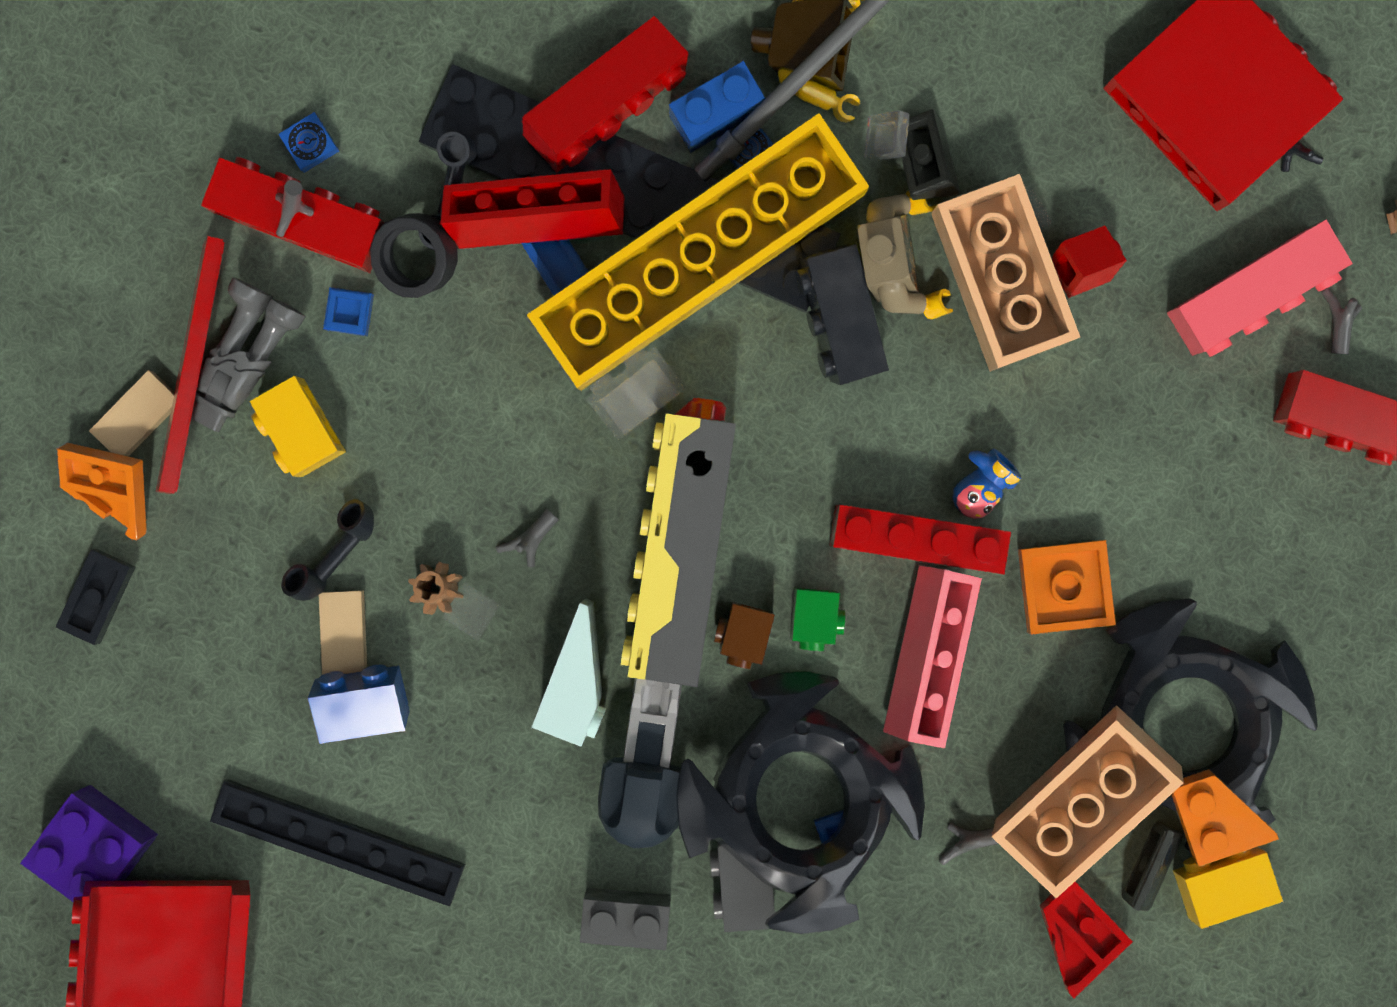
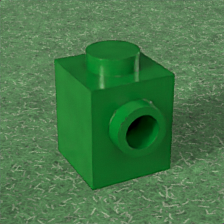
[790,587,845,651]

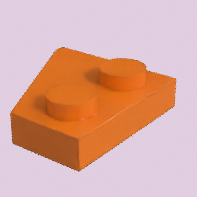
[57,443,146,540]
[1172,769,1279,866]

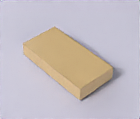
[89,370,175,457]
[319,590,367,675]

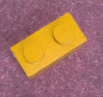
[250,376,346,477]
[1173,847,1283,929]

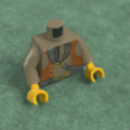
[857,191,953,320]

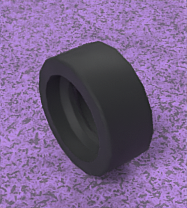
[370,213,458,298]

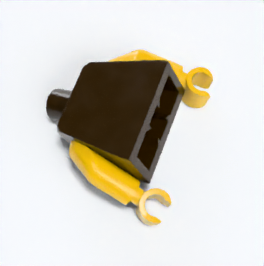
[751,0,864,122]

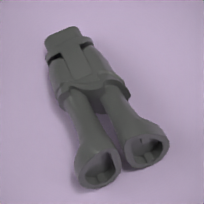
[191,277,306,432]

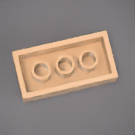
[931,174,1080,372]
[992,705,1184,898]

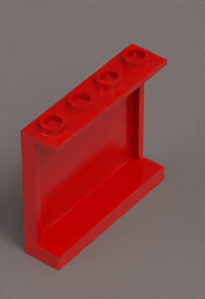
[1103,0,1343,211]
[66,880,251,1007]

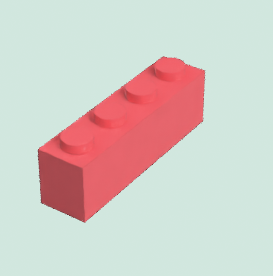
[1167,219,1353,357]
[883,565,982,748]

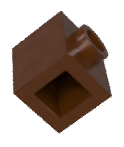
[714,602,775,669]

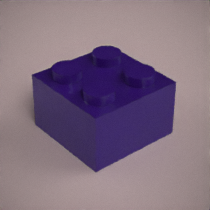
[20,785,158,902]

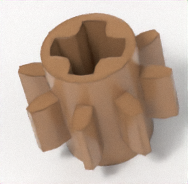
[408,562,464,615]

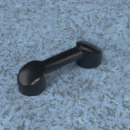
[418,131,477,249]
[281,499,374,601]

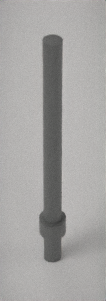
[695,0,890,181]

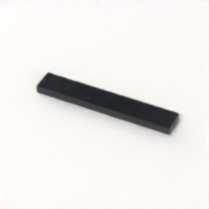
[210,779,466,907]

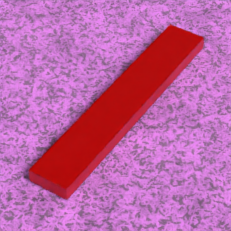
[155,236,225,494]

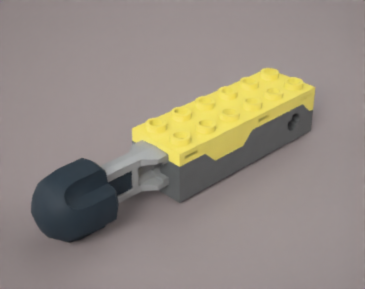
[598,398,736,848]

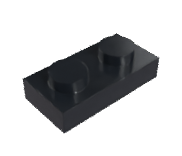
[56,549,136,645]

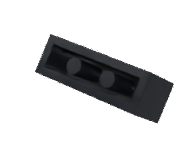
[795,244,889,385]

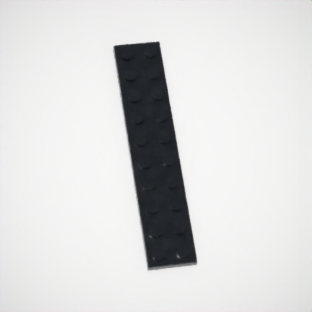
[418,64,841,313]

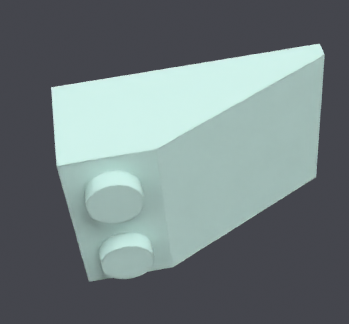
[532,599,606,746]

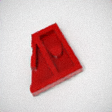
[1039,882,1133,998]

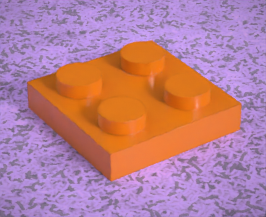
[1018,540,1116,634]

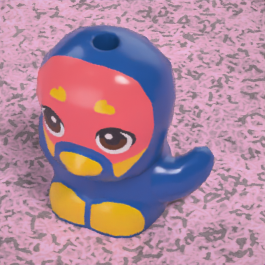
[952,448,1021,519]

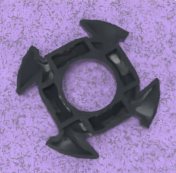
[1063,598,1318,852]
[676,671,925,934]

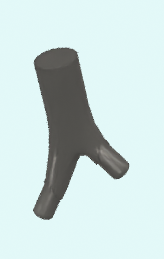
[275,180,314,237]
[1322,288,1362,355]
[496,509,559,567]
[939,822,999,865]

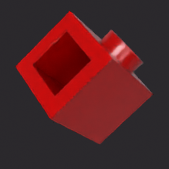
[1051,225,1127,298]

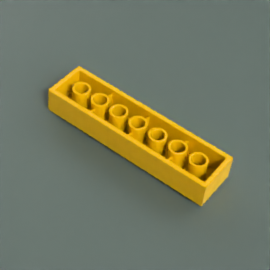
[527,113,869,391]

